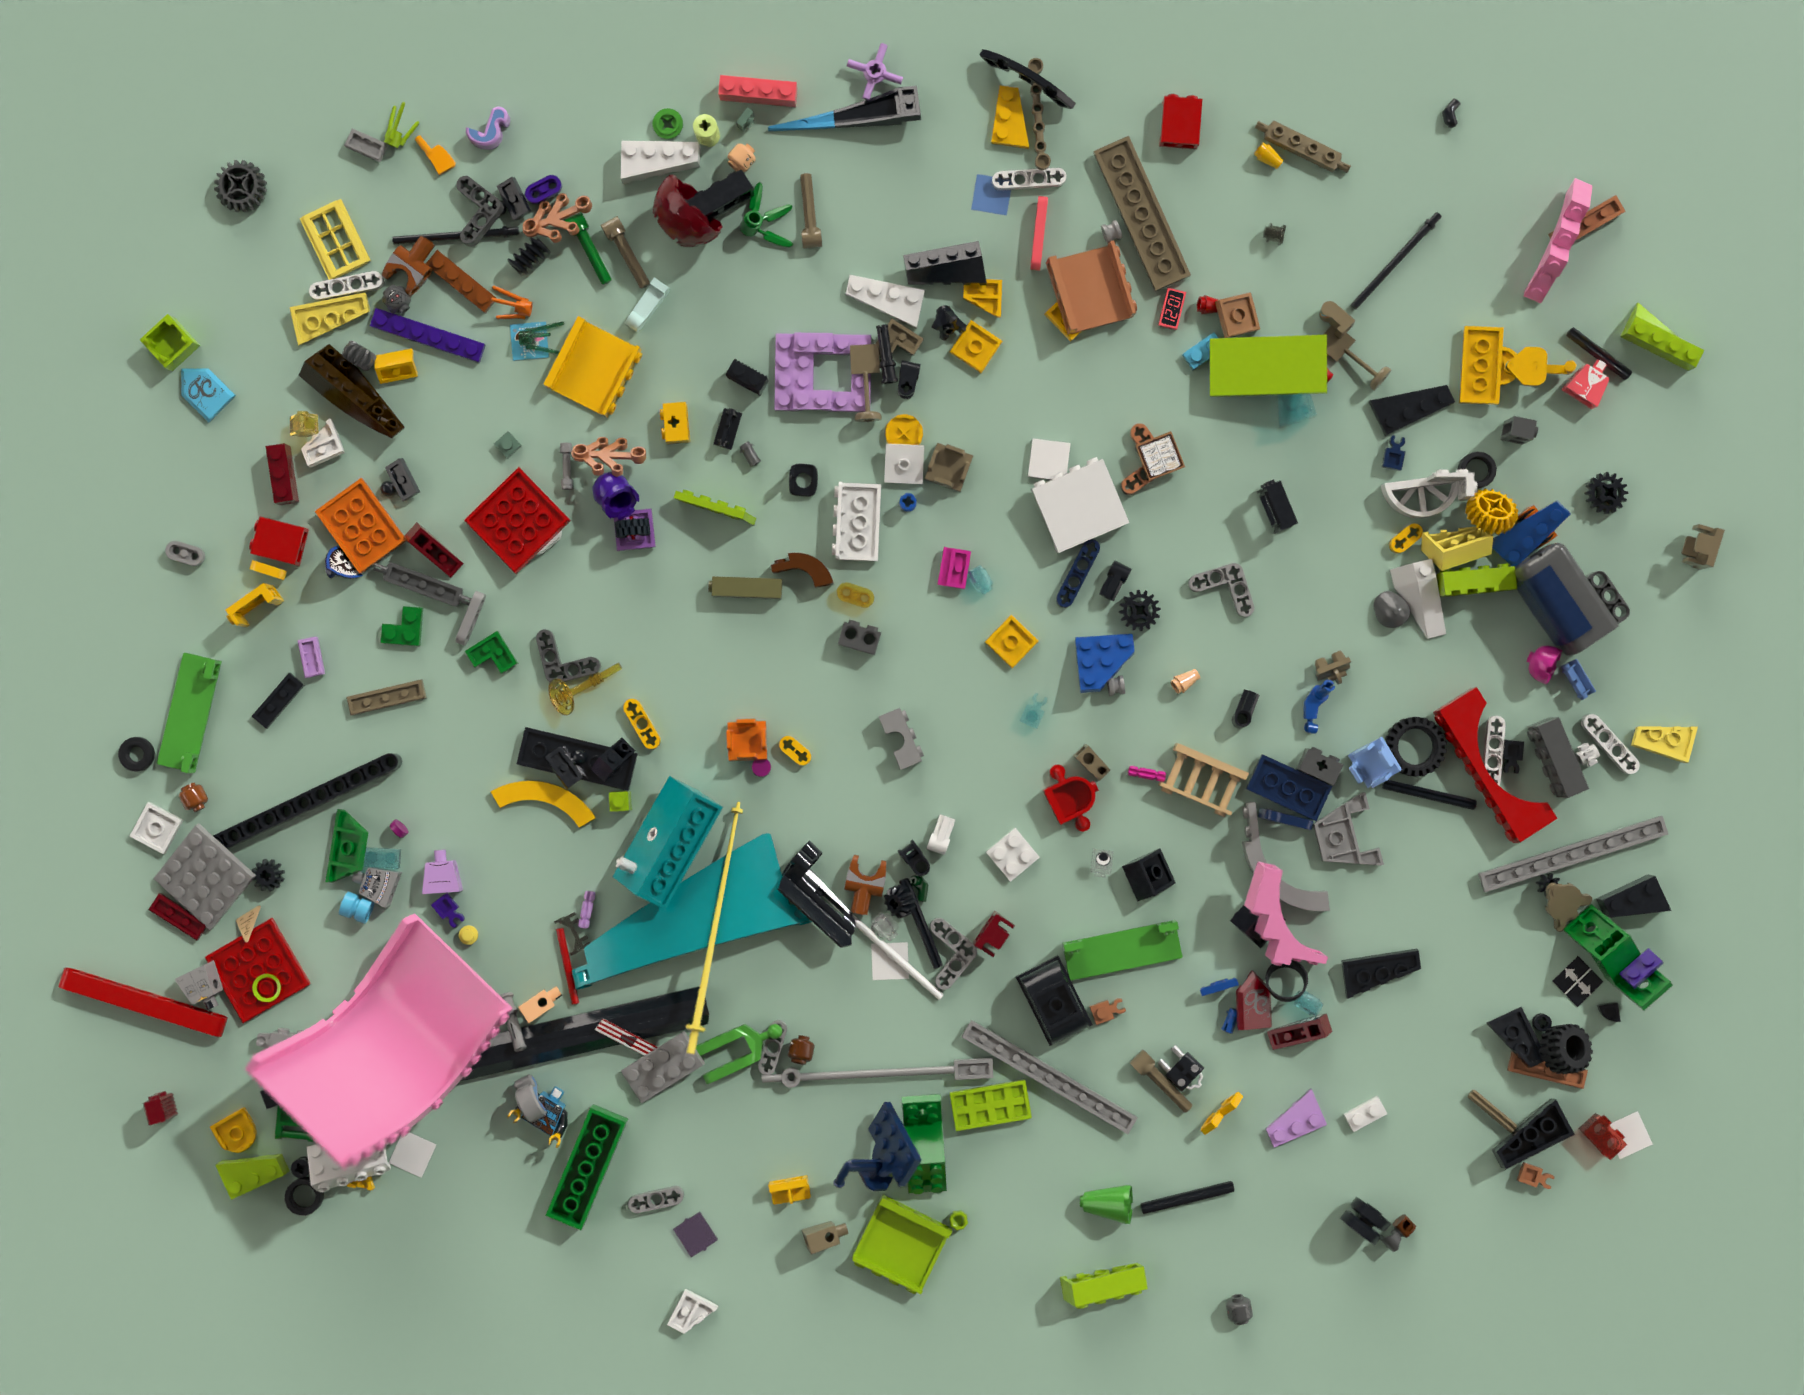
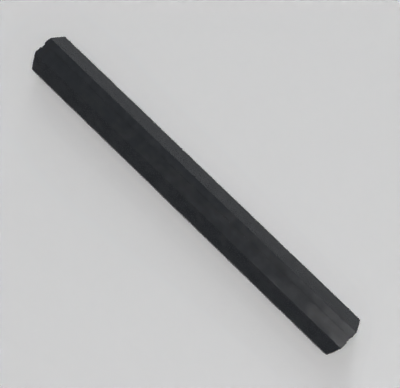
[460,986,709,1081]

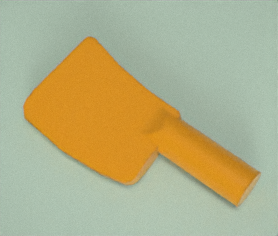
[415,135,456,175]

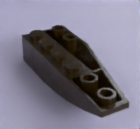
[299,344,405,438]

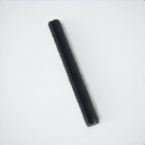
[1382,780,1477,810]
[899,878,943,969]
[1141,1181,1235,1214]

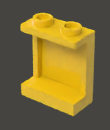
[225,583,284,627]

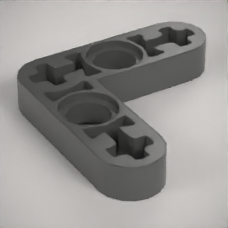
[456,176,504,247]
[536,629,601,684]

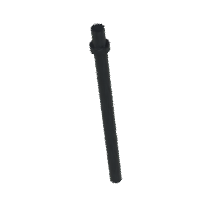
[1351,212,1442,310]
[392,226,519,244]

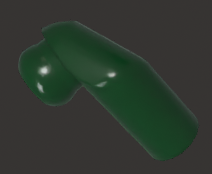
[910,875,928,902]

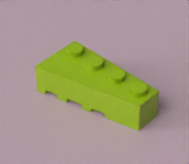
[1436,563,1517,597]
[1060,1263,1148,1309]

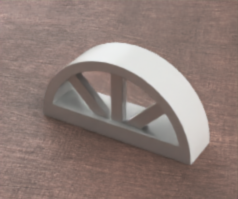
[1381,478,1458,518]

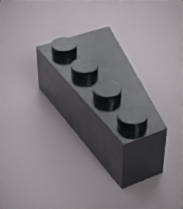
[1492,1099,1575,1169]

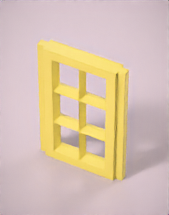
[299,199,371,280]

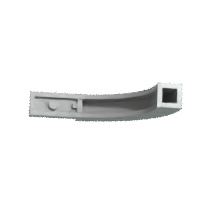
[1242,802,1330,911]

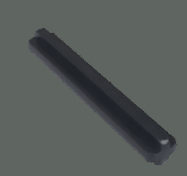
[1566,327,1632,380]

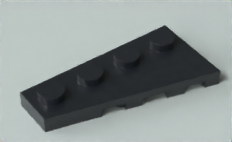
[1368,385,1455,436]
[1341,949,1421,999]

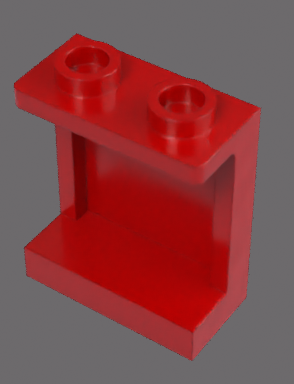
[1159,94,1203,149]
[249,516,309,566]

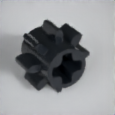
[1536,873,1560,896]

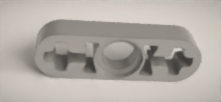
[455,591,486,646]
[758,1020,787,1075]
[628,1186,684,1213]

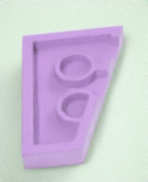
[1266,1088,1327,1148]

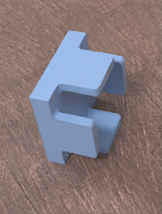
[1348,737,1402,788]

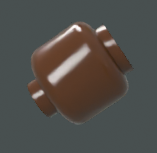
[788,1035,815,1065]

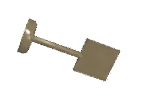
[1323,325,1392,391]
[850,344,882,422]

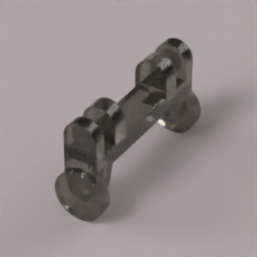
[554,912,591,956]

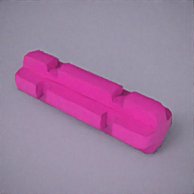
[1128,766,1166,782]

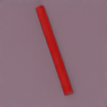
[556,928,579,1004]

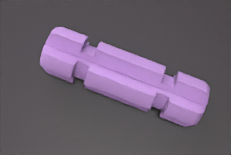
[578,891,596,929]

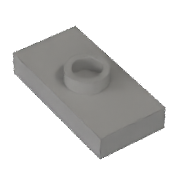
[344,129,388,163]

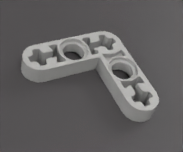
[1188,563,1254,617]
[930,918,977,990]

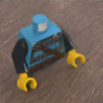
[507,1086,568,1148]

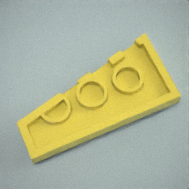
[289,293,370,345]

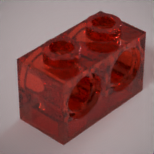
[1579,1113,1627,1160]

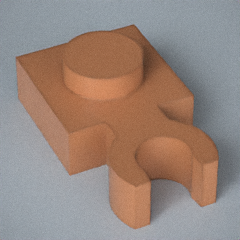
[1089,998,1126,1025]
[1517,1162,1555,1189]

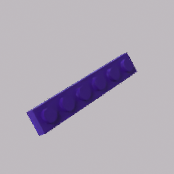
[370,308,486,363]

